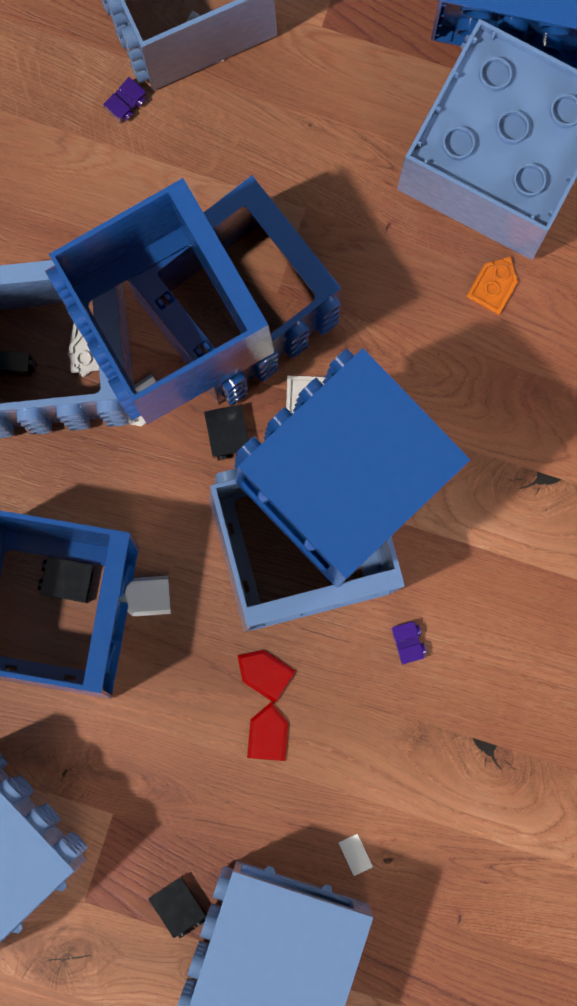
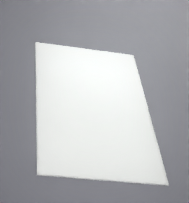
[339,834,373,876]

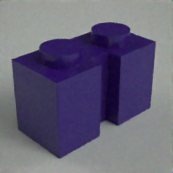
[103,77,147,123]
[391,621,427,665]

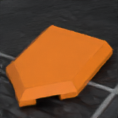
[466,256,518,315]

